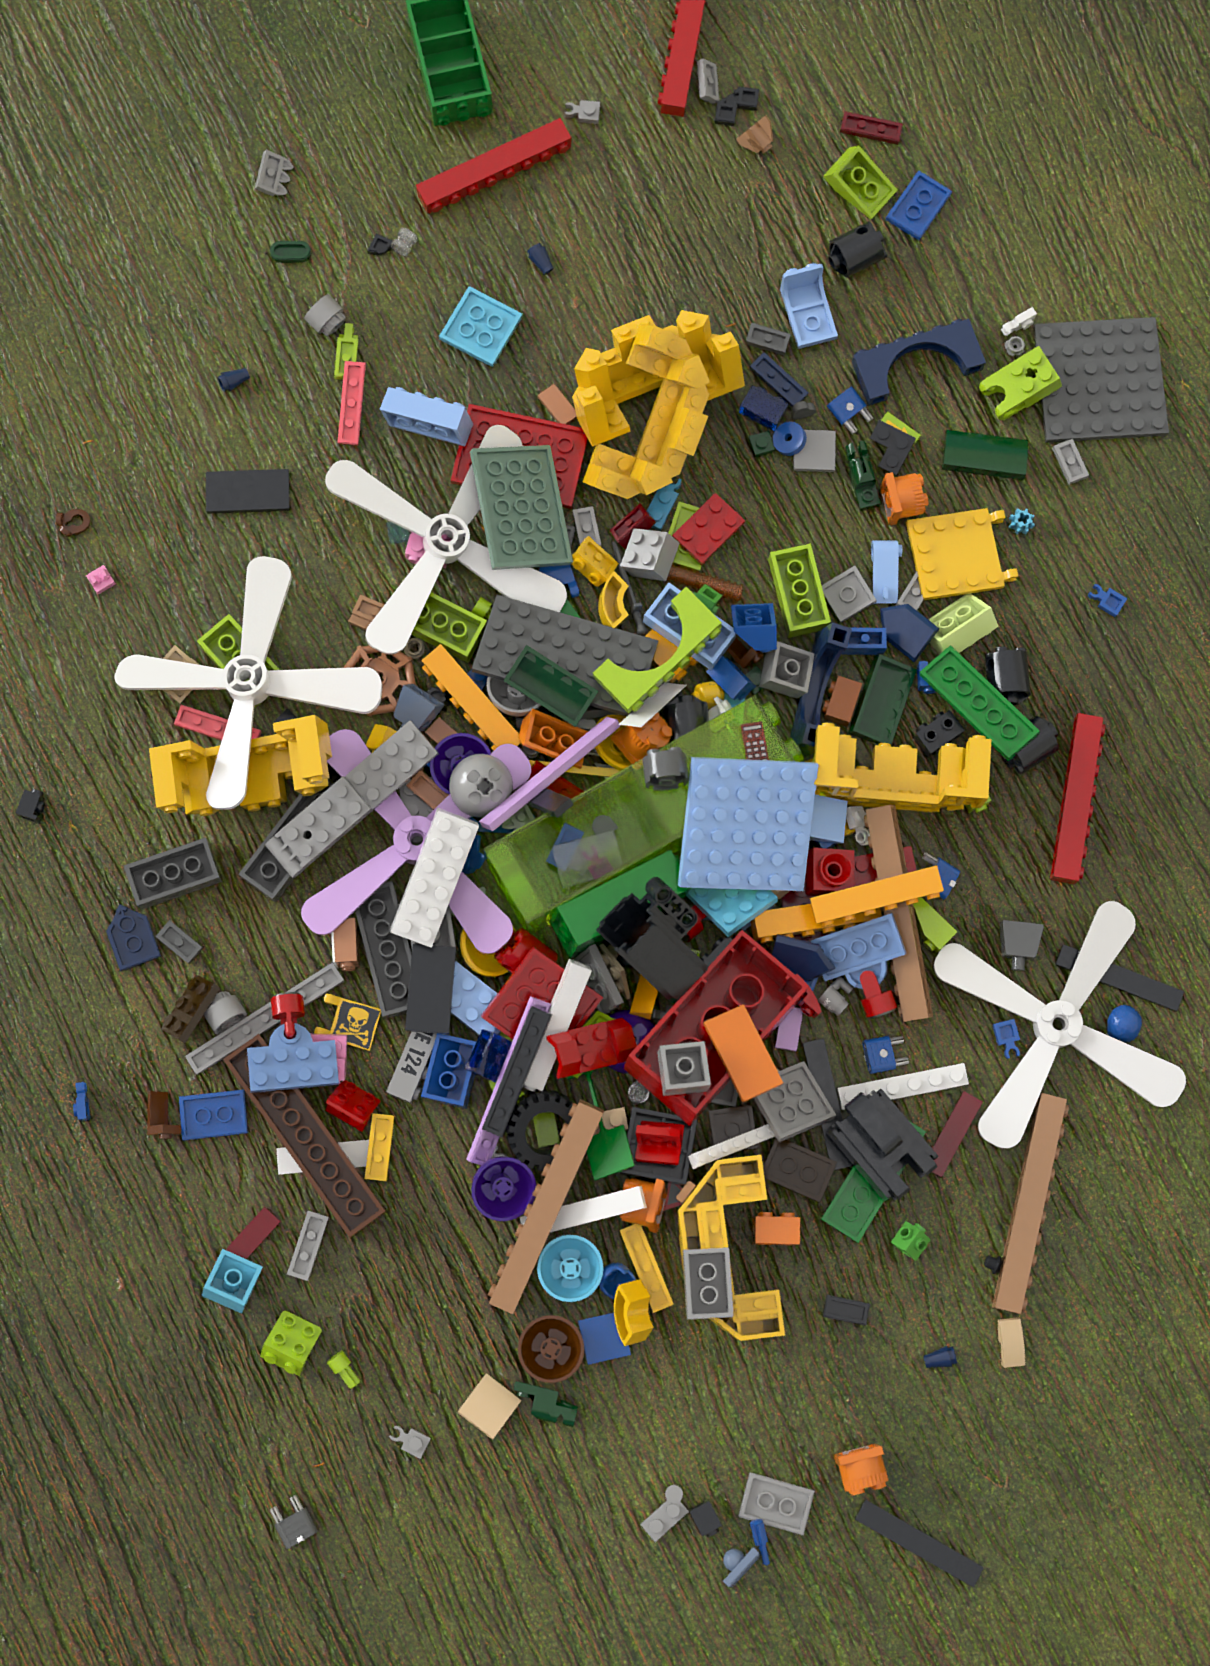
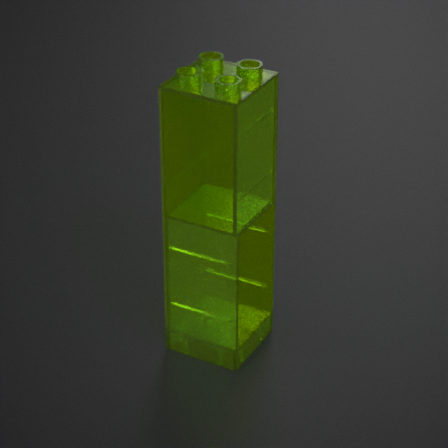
[483,695,803,935]

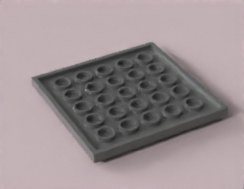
[1033,317,1169,443]

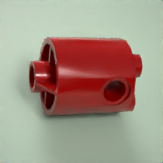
[494,928,558,974]

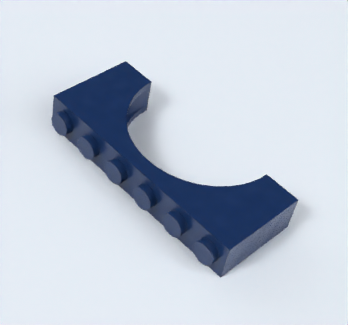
[851,319,986,406]
[786,622,852,757]

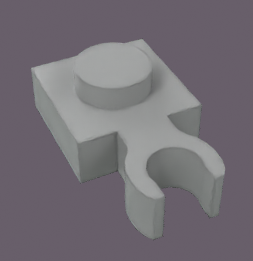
[565,100,600,124]
[389,1426,431,1459]

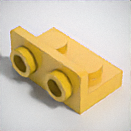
[572,536,619,587]

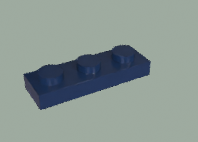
[749,352,808,407]

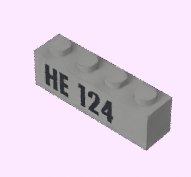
[386,1032,437,1104]

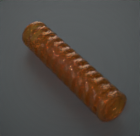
[667,563,744,602]

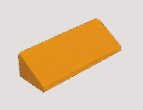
[629,974,658,1019]

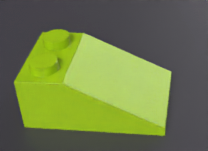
[823,145,897,219]

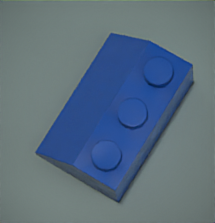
[731,603,777,652]
[421,1033,482,1109]

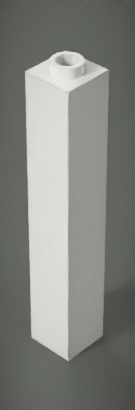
[524,959,592,1092]

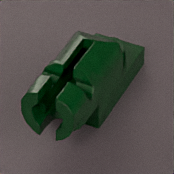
[845,440,881,511]
[513,1381,578,1427]

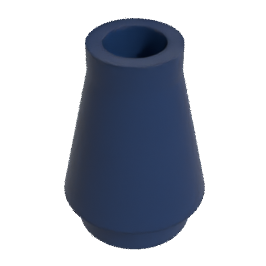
[527,243,554,275]
[217,367,250,392]
[923,1345,957,1368]

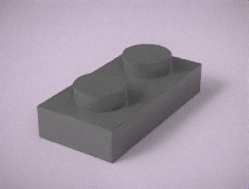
[745,323,791,355]
[155,920,203,965]

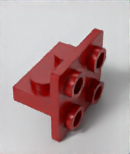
[325,1080,381,1132]
[635,1121,685,1165]

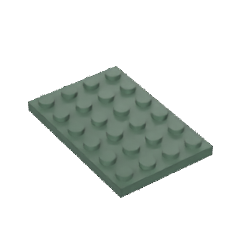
[470,445,573,570]

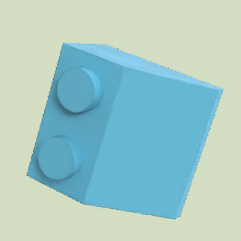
[201,1249,263,1314]

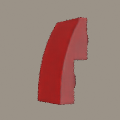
[796,974,822,1018]

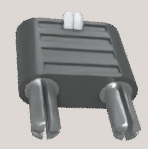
[270,1495,318,1549]

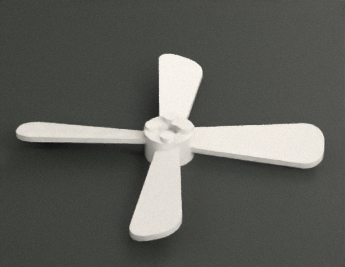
[325,425,567,654]
[115,556,382,810]
[934,901,1186,1149]

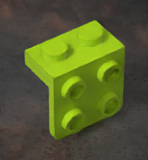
[260,1311,322,1376]

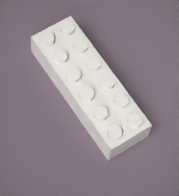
[391,807,479,948]

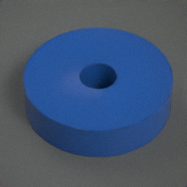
[773,422,807,456]

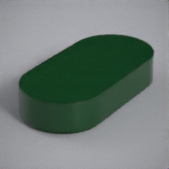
[270,241,311,263]

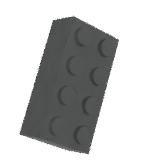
[124,838,223,910]

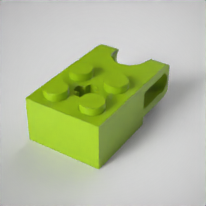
[979,346,1062,420]

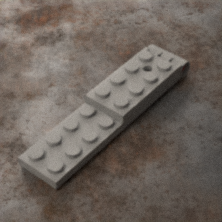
[265,720,439,878]

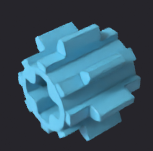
[1009,508,1035,535]

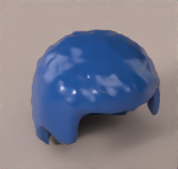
[1107,1005,1142,1043]
[599,1262,636,1300]

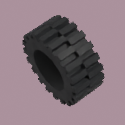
[506,1089,573,1171]

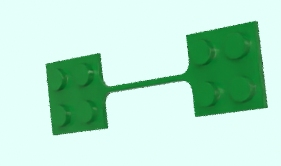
[568,1070,635,1181]

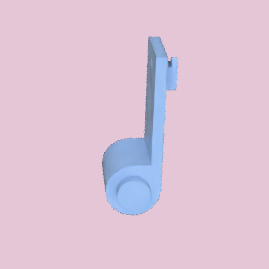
[871,540,902,603]

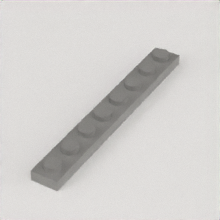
[185,962,345,1075]

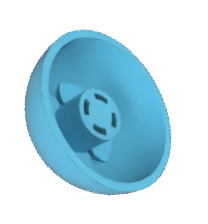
[537,1235,603,1302]

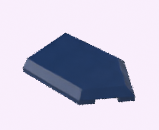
[880,604,940,662]
[106,904,161,971]
[772,934,835,981]

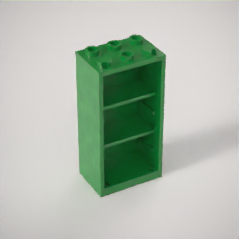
[405,0,493,126]
[549,850,691,959]

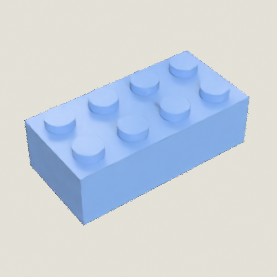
[380,387,473,446]
[643,583,737,670]
[451,961,501,1046]

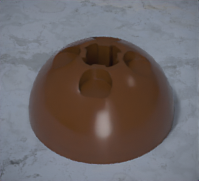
[518,1315,584,1383]

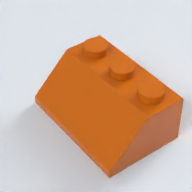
[519,709,588,769]

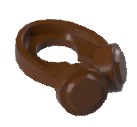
[56,509,91,537]

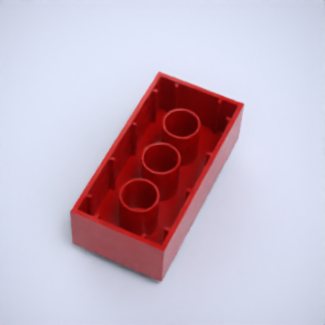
[623,930,809,1126]

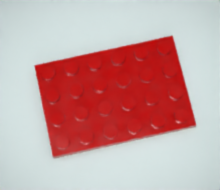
[450,404,588,509]

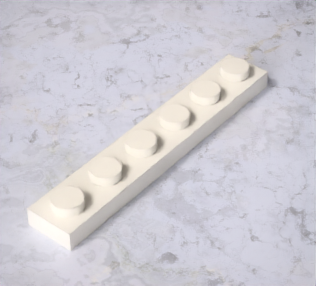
[837,1063,969,1110]

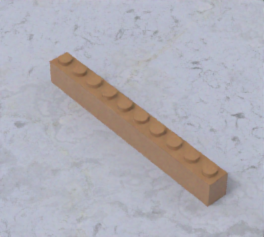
[864,805,933,1022]
[992,1093,1069,1314]
[488,1099,604,1314]

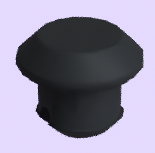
[984,1255,1003,1274]

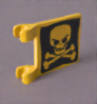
[314,994,381,1051]

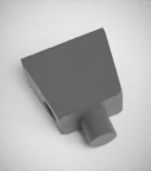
[999,920,1044,971]

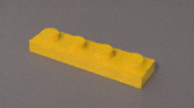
[619,1224,674,1313]

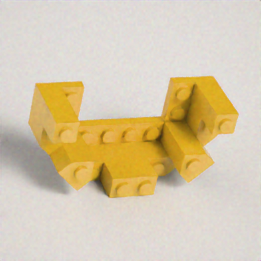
[572,310,745,447]
[583,324,710,499]
[149,715,332,816]
[812,723,991,813]
[677,1155,785,1341]

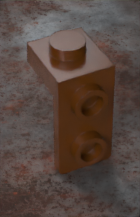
[727,638,764,669]
[147,1091,181,1139]

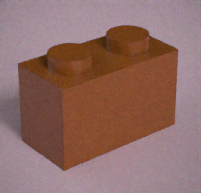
[822,676,862,727]

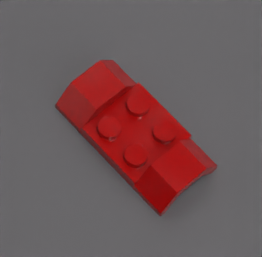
[546,1018,637,1079]

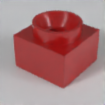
[806,848,855,895]

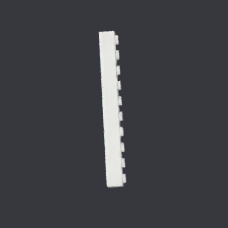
[688,1124,776,1169]

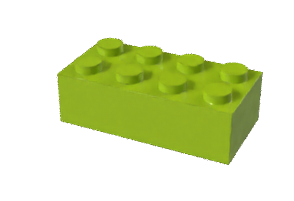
[768,544,831,638]
[411,592,487,663]
[197,614,280,708]

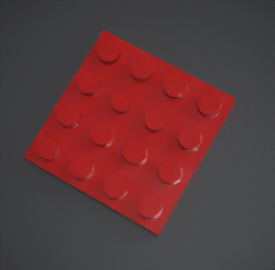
[481,946,603,1063]

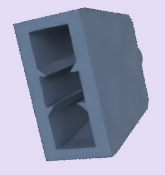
[394,684,444,731]

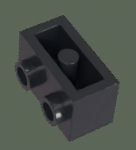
[913,710,965,758]

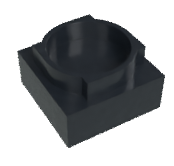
[620,1107,697,1186]

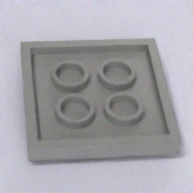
[753,1061,836,1142]

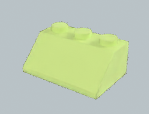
[928,594,999,654]

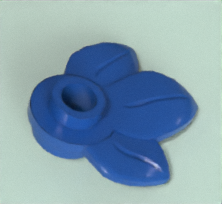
[462,835,486,875]

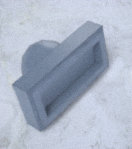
[723,1547,761,1588]

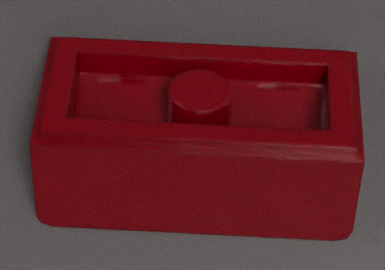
[609,503,656,549]

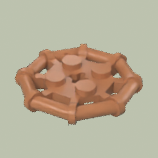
[343,645,418,717]

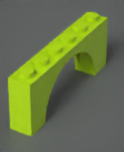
[593,587,722,714]

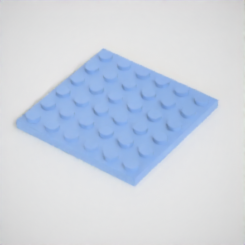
[678,757,819,891]

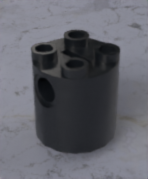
[828,221,887,278]
[985,646,1031,706]
[665,695,711,753]
[1004,716,1059,774]

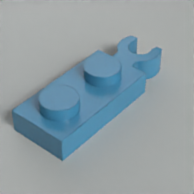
[647,479,682,531]

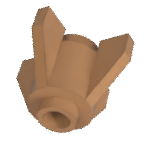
[736,115,774,154]

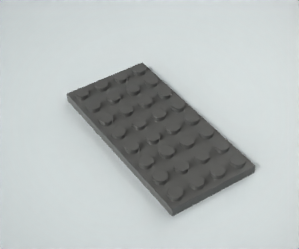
[472,595,658,716]

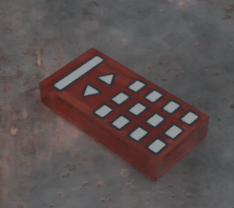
[740,721,769,760]

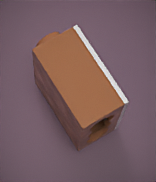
[331,918,360,971]

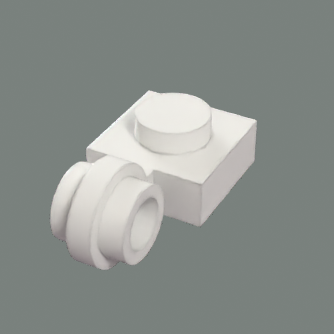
[846,806,870,845]

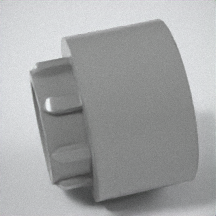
[304,294,346,336]
[204,991,247,1034]

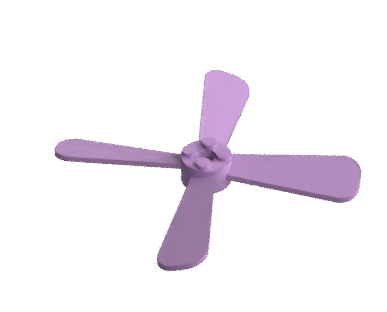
[301,729,531,954]

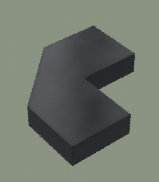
[714,87,759,126]

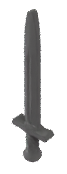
[611,541,649,636]

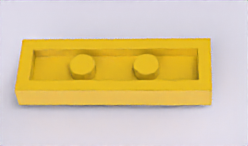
[365,1113,395,1182]

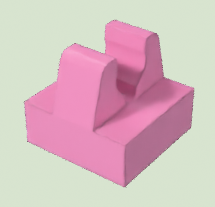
[86,565,116,594]

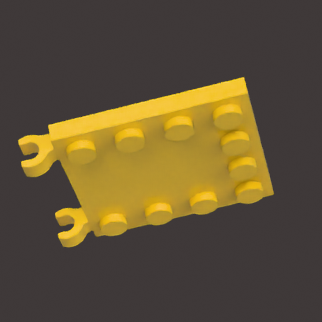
[906,508,1019,601]

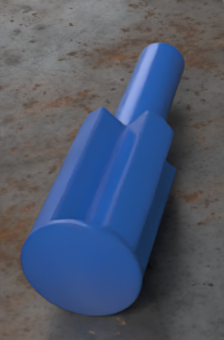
[750,1519,770,1565]

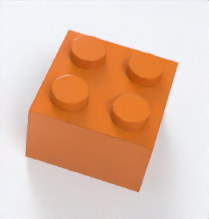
[752,1212,800,1246]

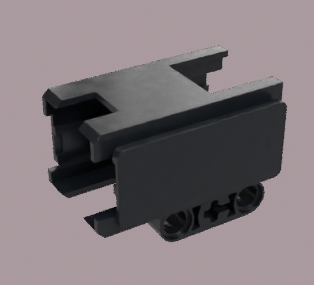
[596,877,708,1003]
[827,1089,939,1201]

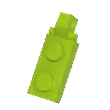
[334,323,359,380]

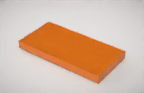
[703,1004,783,1103]

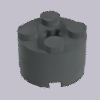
[642,747,689,791]

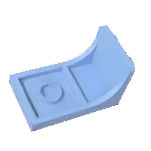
[780,263,838,349]

